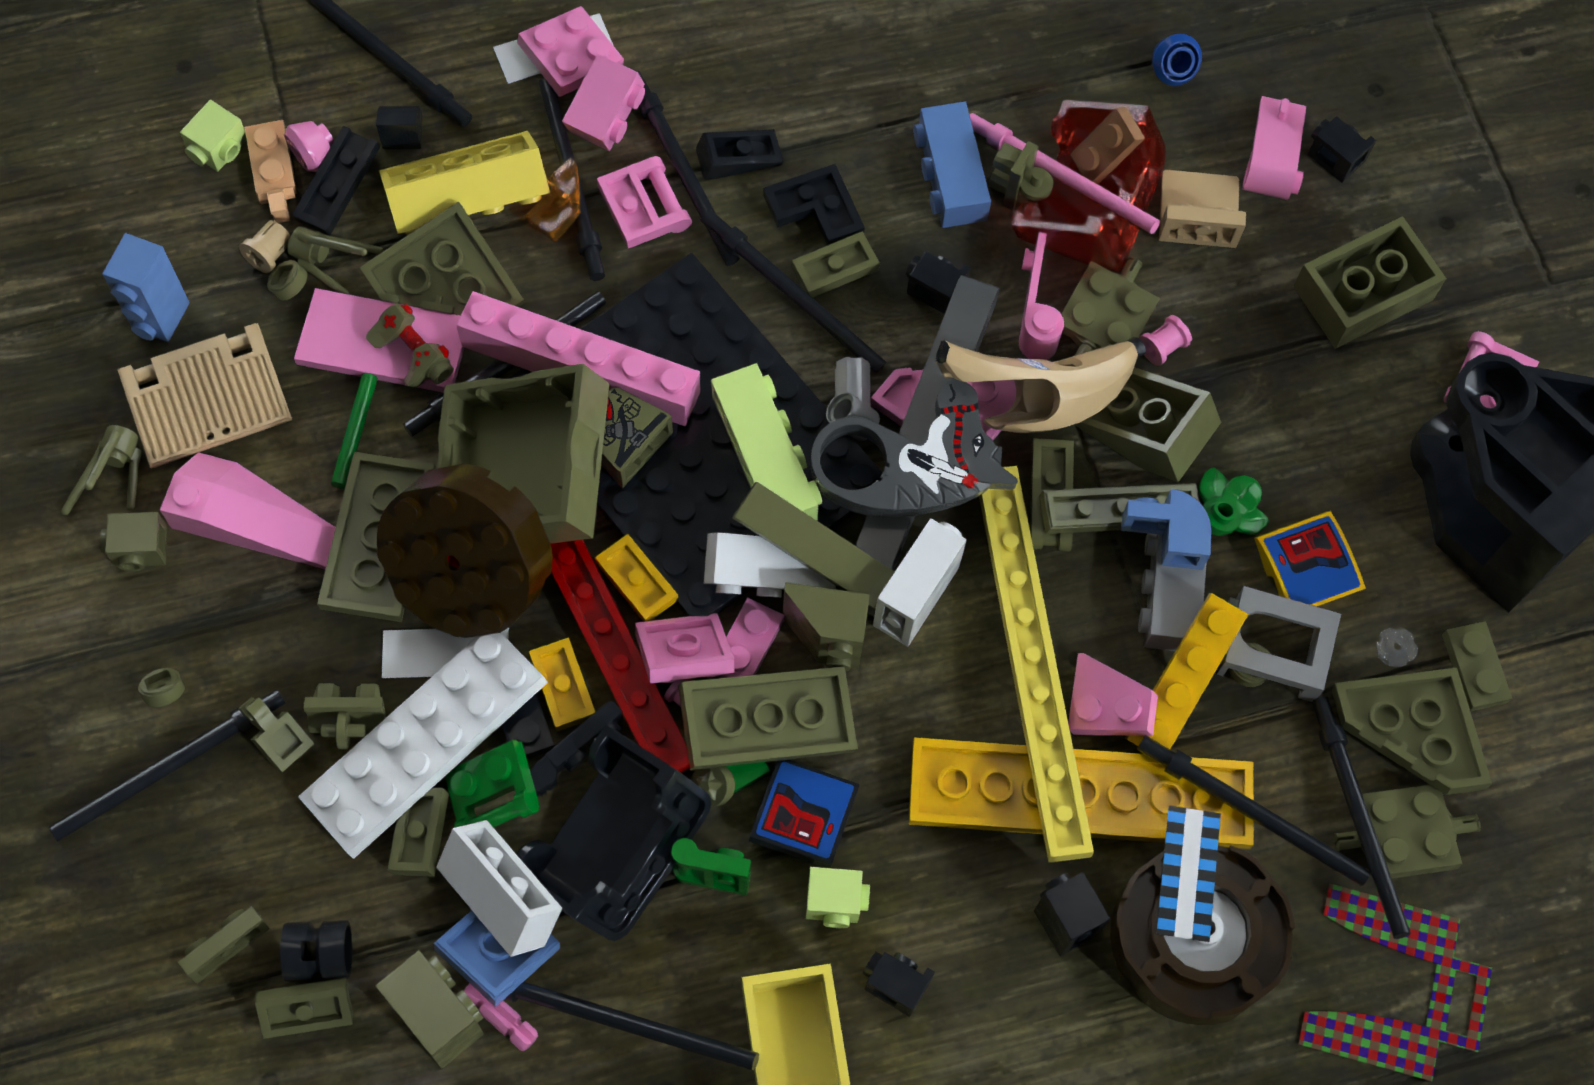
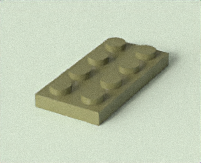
[317,452,436,622]
[678,666,858,770]

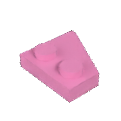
[1068,653,1158,736]

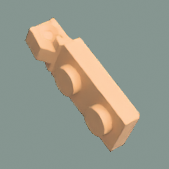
[244,120,297,223]

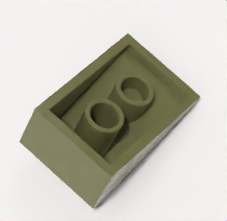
[1074,367,1221,482]

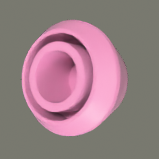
[284,121,334,172]

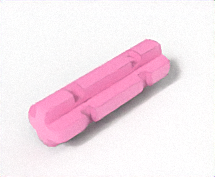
[464,983,538,1051]

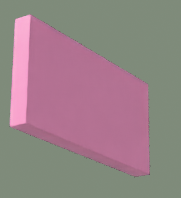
[294,288,464,393]

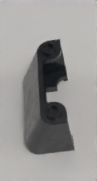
[516,725,711,941]

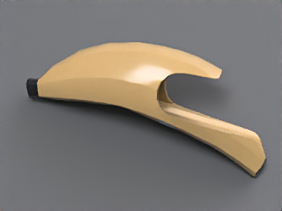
[936,337,1146,433]

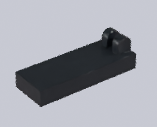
[292,126,380,236]

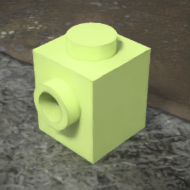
[180,99,247,172]
[806,867,870,928]

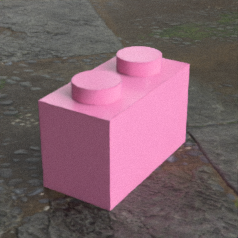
[562,53,645,152]

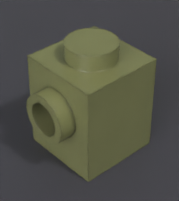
[100,512,168,571]

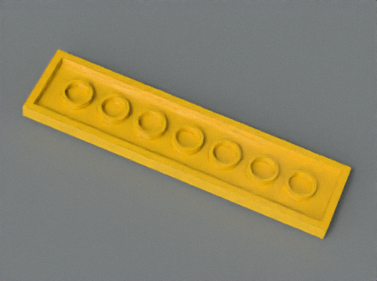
[909,737,1254,849]

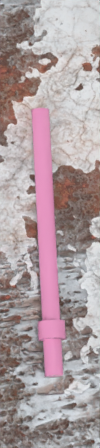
[970,113,1160,234]

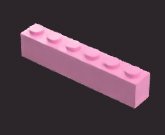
[456,291,701,426]

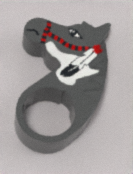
[811,380,1018,518]

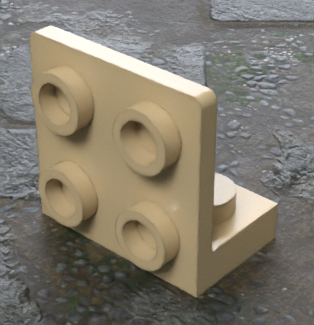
[1159,170,1246,248]

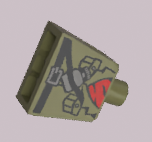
[601,387,673,488]

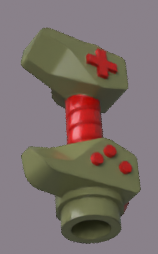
[366,304,454,387]

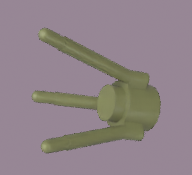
[288,226,384,295]
[61,425,143,515]

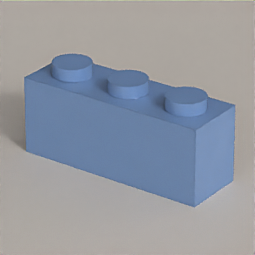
[913,101,991,228]
[102,233,190,342]

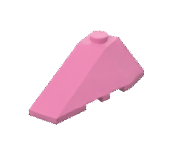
[160,452,336,569]

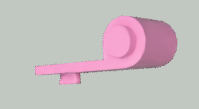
[1242,96,1306,200]
[1019,232,1064,360]

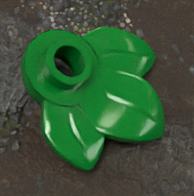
[1198,467,1269,536]

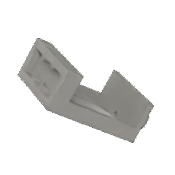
[1217,586,1341,702]

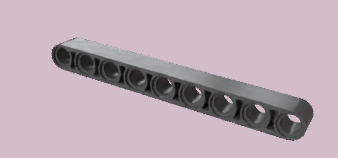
[839,275,1000,616]

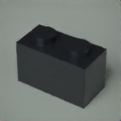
[1034,872,1110,956]

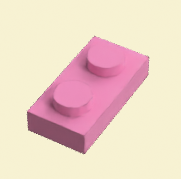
[717,597,785,678]

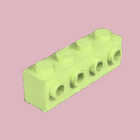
[711,363,822,520]

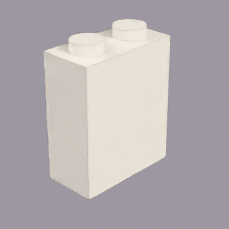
[873,518,967,647]

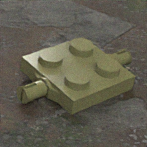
[1061,257,1160,356]
[1333,785,1481,878]

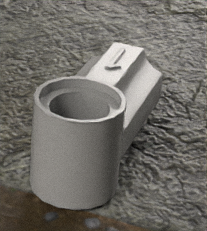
[826,357,880,442]

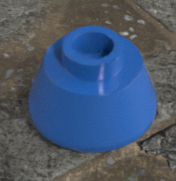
[1152,34,1202,86]

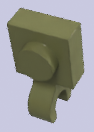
[239,697,314,772]

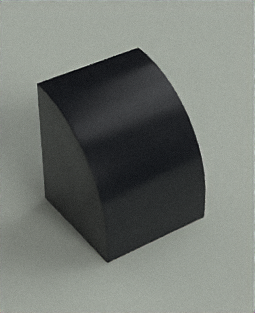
[376,106,423,149]

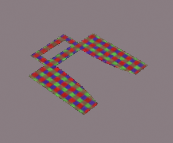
[1298,883,1492,1081]

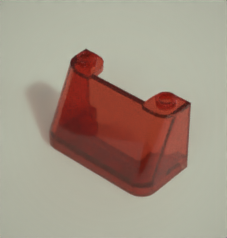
[1011,100,1166,272]

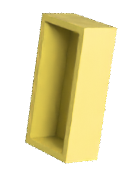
[742,964,850,1085]

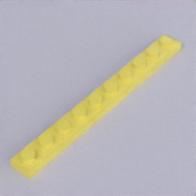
[979,466,1094,863]

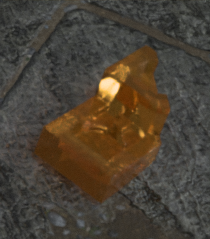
[525,158,581,242]

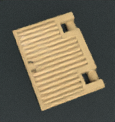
[118,323,292,469]

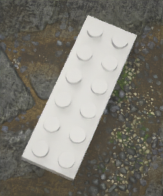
[298,633,548,859]

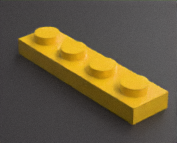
[1125,593,1249,749]

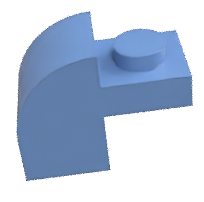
[1121,489,1211,570]

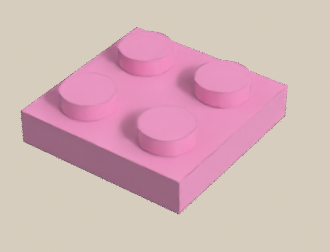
[517,6,624,97]
[635,613,734,683]

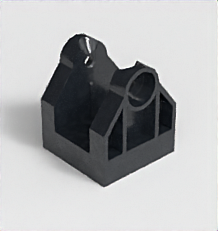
[1410,353,1594,613]

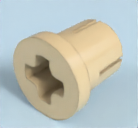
[239,220,291,273]

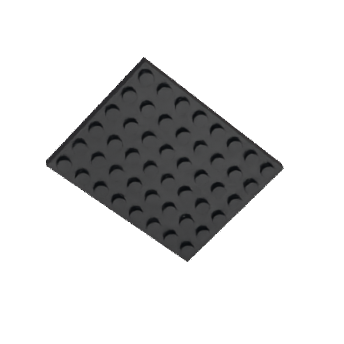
[508,253,882,617]

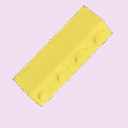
[379,131,550,235]

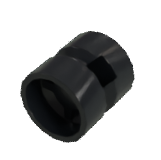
[280,920,353,981]

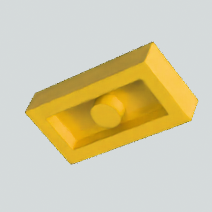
[595,534,679,622]
[529,637,595,732]

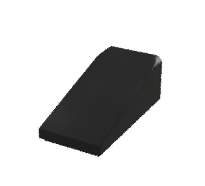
[696,129,784,179]

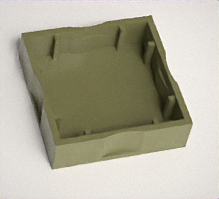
[437,364,610,543]

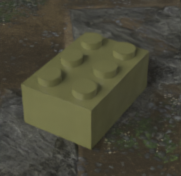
[1293,216,1447,349]

